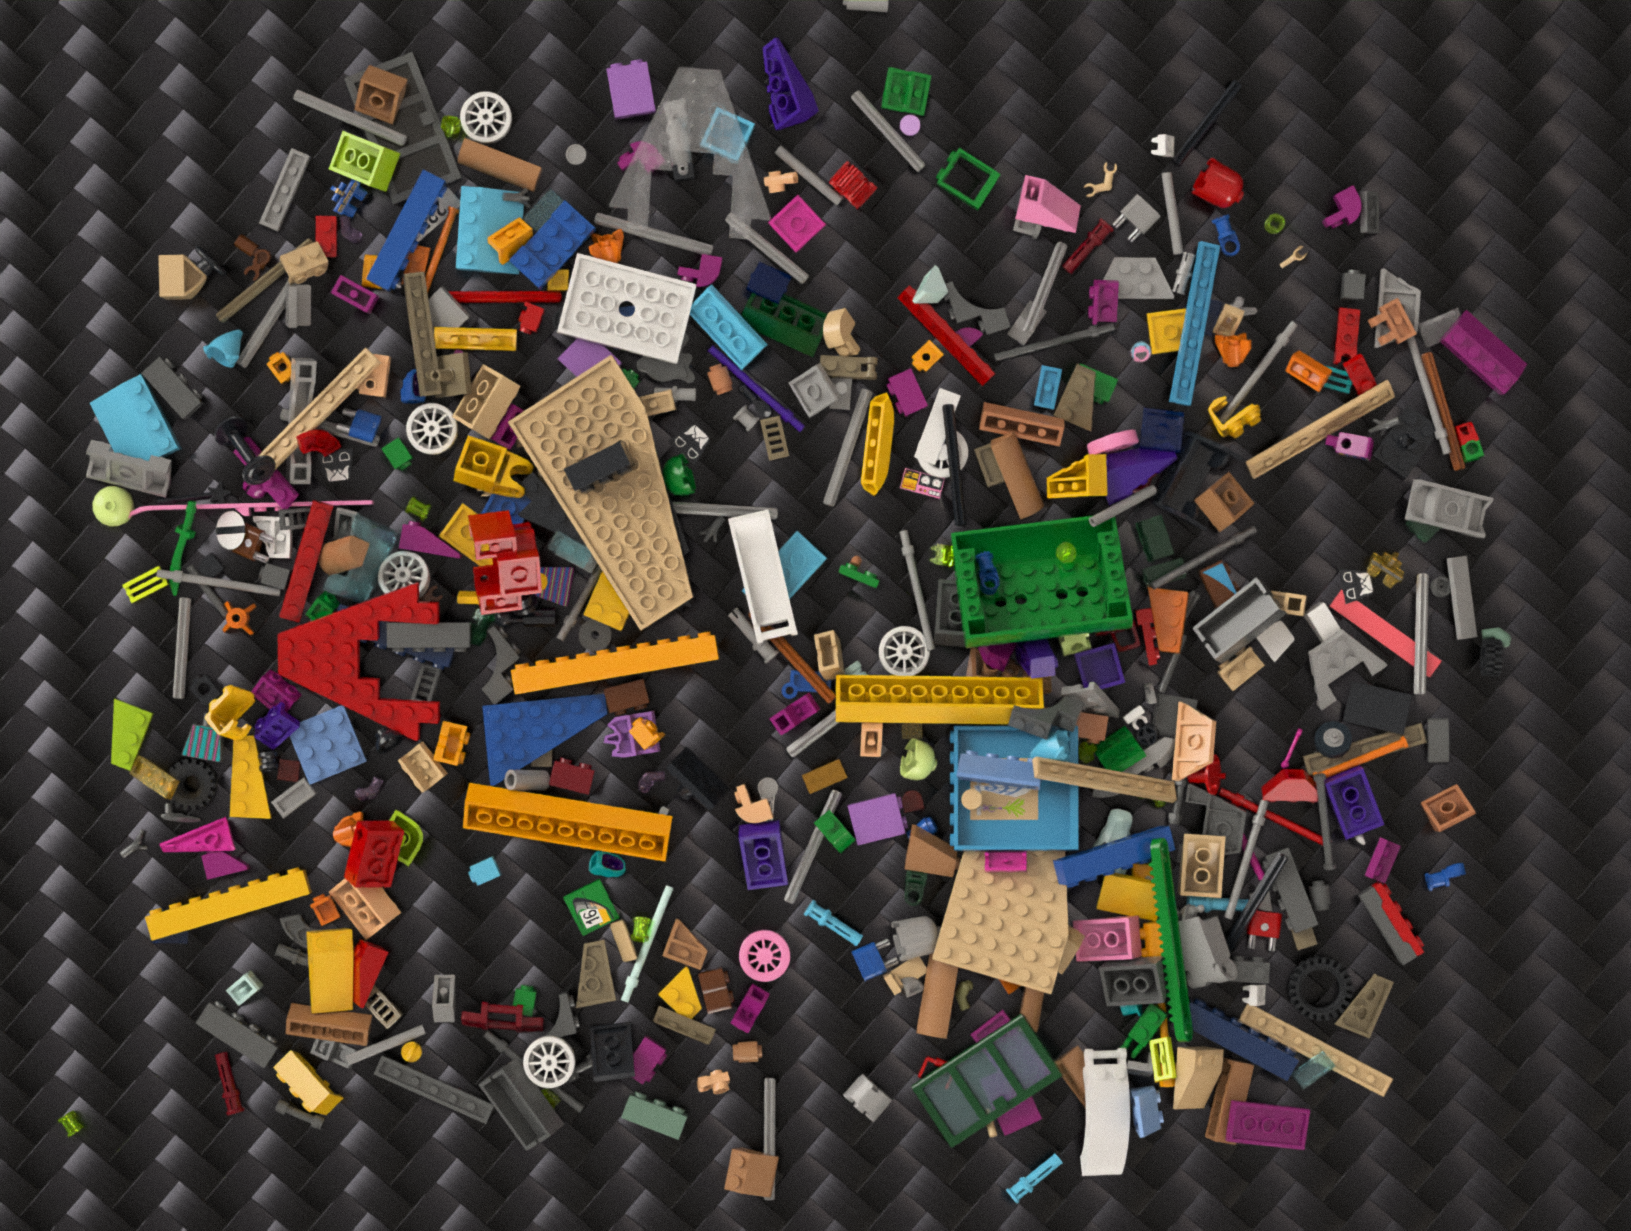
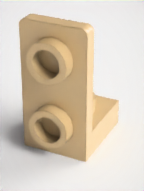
[883,957,927,995]

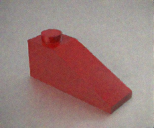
[353,939,388,1008]

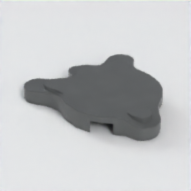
[636,333,695,384]

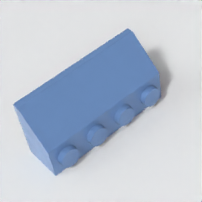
[957,751,1042,790]

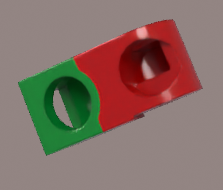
[1455,422,1484,463]

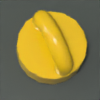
[401,1041,422,1062]

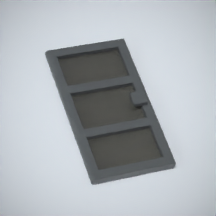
[344,52,462,205]

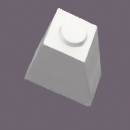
[1304,602,1341,643]

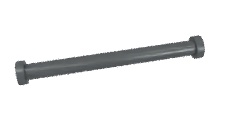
[1313,773,1336,870]

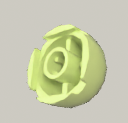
[92,486,135,527]
[900,738,937,780]

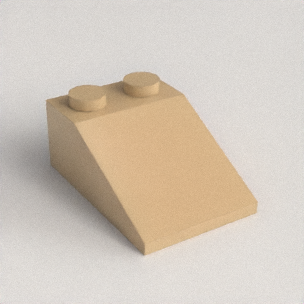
[1178,834,1225,898]
[1173,1046,1224,1109]

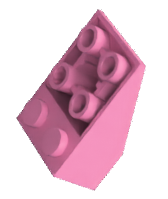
[1015,175,1081,233]

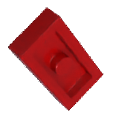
[316,216,337,258]
[1343,354,1377,396]

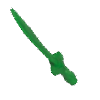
[169,501,197,596]

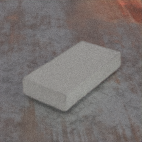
[271,777,317,818]

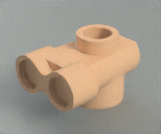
[764,171,798,193]
[697,1070,730,1094]

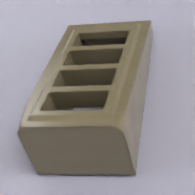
[760,416,789,461]
[365,985,403,1029]

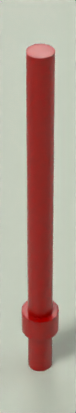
[1218,787,1332,846]

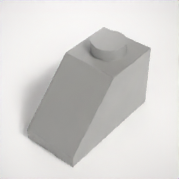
[432,975,456,1022]

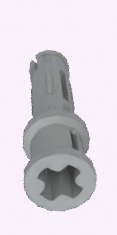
[728,607,779,664]

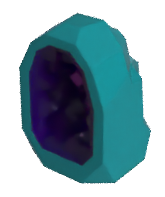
[589,850,626,878]

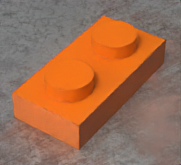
[401,245,431,285]

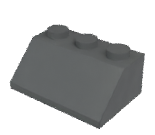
[1099,956,1167,1006]

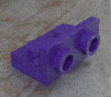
[254,702,300,750]

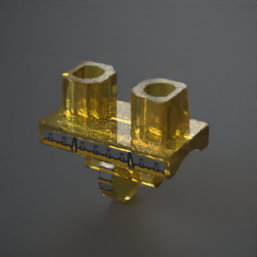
[1366,552,1405,588]

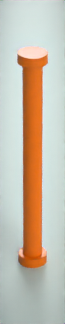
[425,206,460,294]
[1312,736,1409,782]

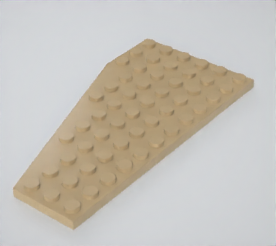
[508,355,693,631]
[932,724,1069,994]

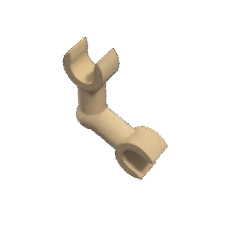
[1084,162,1117,198]

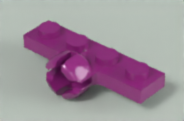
[234,437,299,509]

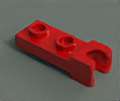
[1333,308,1360,365]
[1135,608,1160,665]

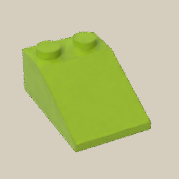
[329,131,400,192]

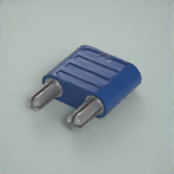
[336,408,382,443]
[852,939,899,981]

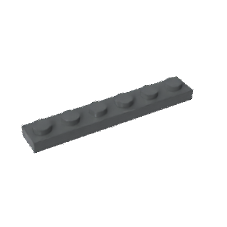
[374,1055,494,1124]

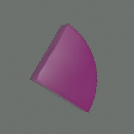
[955,328,983,347]

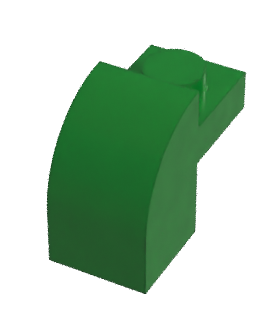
[814,809,856,853]

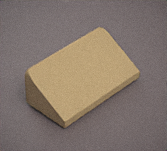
[610,919,638,962]

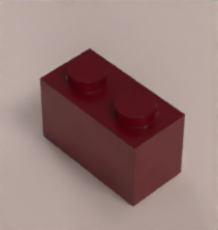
[549,758,596,795]

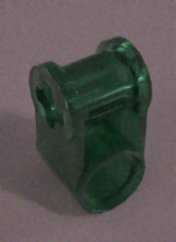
[904,870,927,906]

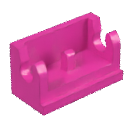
[985,851,1027,872]

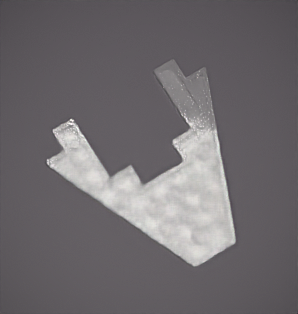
[609,67,771,239]

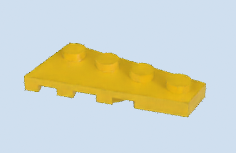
[230,735,272,819]

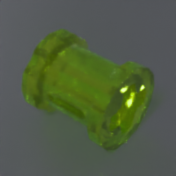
[1265,214,1285,234]
[405,496,432,521]
[631,917,651,942]
[57,1110,84,1137]

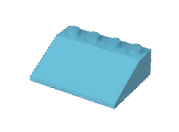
[456,186,525,275]
[90,374,182,461]

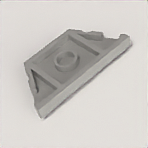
[1103,257,1174,299]
[1374,269,1421,348]
[1061,682,1120,718]

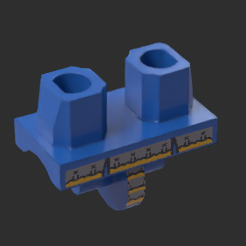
[330,179,367,217]

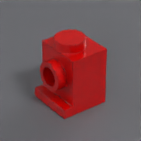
[518,301,546,335]

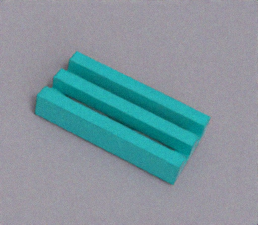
[1323,365,1352,394]

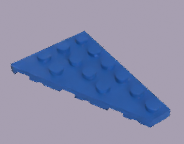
[482,694,607,786]

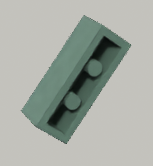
[621,1091,688,1140]

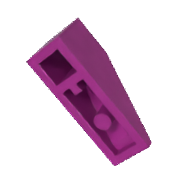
[399,521,462,559]

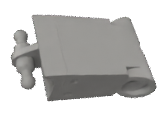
[1177,904,1238,989]

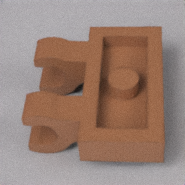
[1368,298,1417,346]

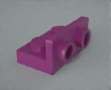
[1088,280,1119,325]
[251,670,302,713]
[1365,837,1400,883]

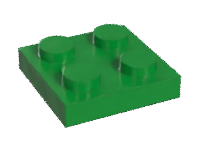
[838,563,879,588]

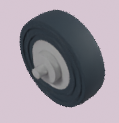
[1314,721,1352,758]

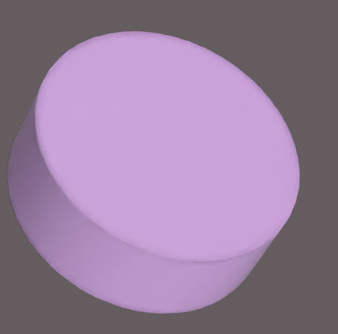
[900,115,920,136]

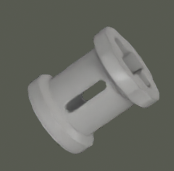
[733,405,760,431]

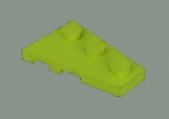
[111,699,154,771]

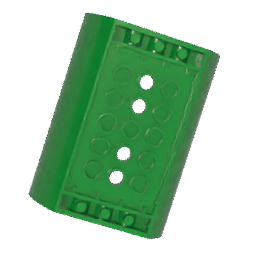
[951,516,1133,648]

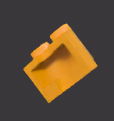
[433,721,471,766]

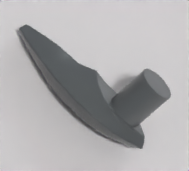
[161,803,201,823]

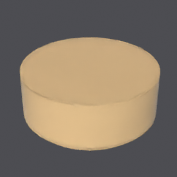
[961,789,982,810]

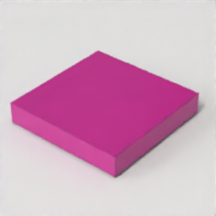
[768,195,826,253]

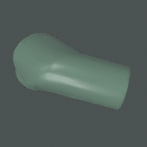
[1481,627,1511,648]

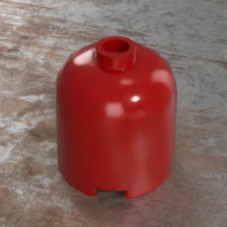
[1192,157,1244,208]

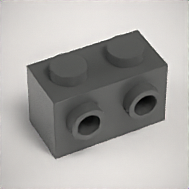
[1231,956,1270,984]

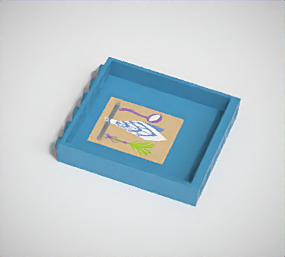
[950,726,1079,851]

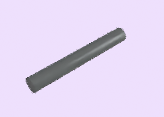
[186,564,228,617]
[1157,635,1187,693]

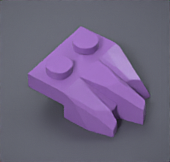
[604,711,660,758]

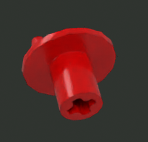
[1187,754,1226,795]

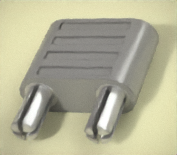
[1113,194,1160,242]

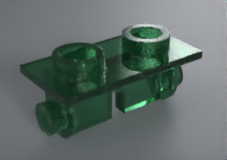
[469,605,495,646]

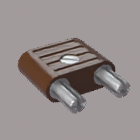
[232,522,275,563]

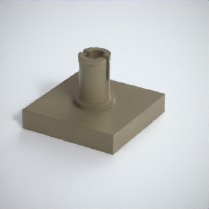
[430,353,472,398]

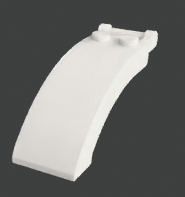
[728,510,798,644]
[1080,1048,1130,1176]

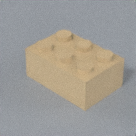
[452,364,520,439]

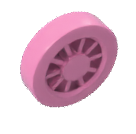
[1087,429,1139,455]
[739,930,790,982]

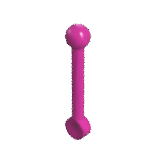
[1281,728,1302,769]

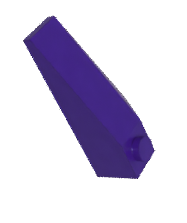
[763,38,819,130]
[1105,443,1177,505]

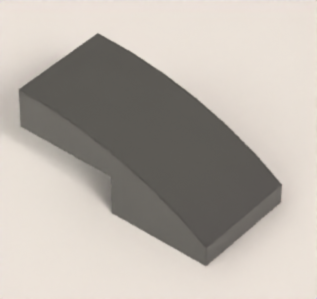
[1427,718,1449,762]
[310,1039,359,1069]

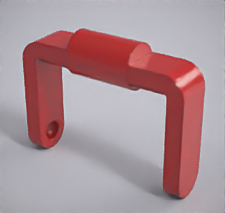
[918,1056,953,1090]

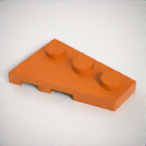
[1148,587,1189,654]

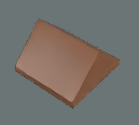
[1421,784,1476,832]

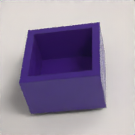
[1073,643,1125,689]

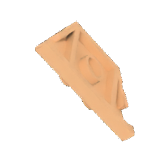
[1172,702,1216,781]

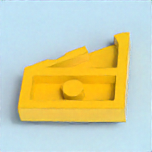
[658,966,702,1019]

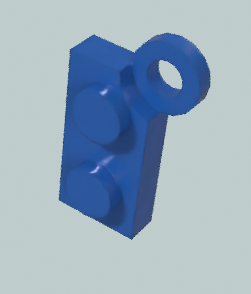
[781,670,831,699]

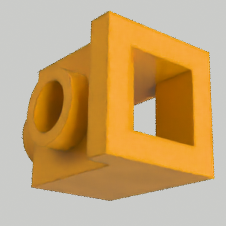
[911,340,944,373]
[267,352,292,385]
[629,717,665,750]

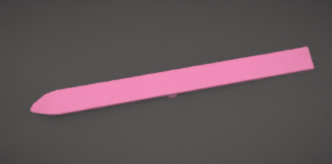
[129,500,374,518]

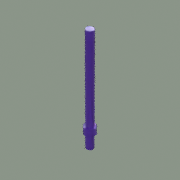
[708,345,805,432]

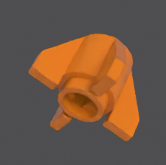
[589,229,624,264]
[1215,333,1251,367]
[222,601,257,635]
[333,811,363,847]

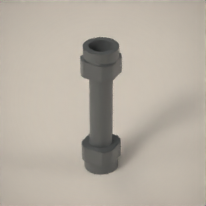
[1168,777,1189,825]
[275,1099,325,1129]

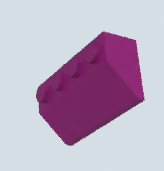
[1439,310,1527,395]

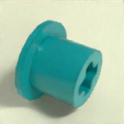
[1120,1004,1143,1017]

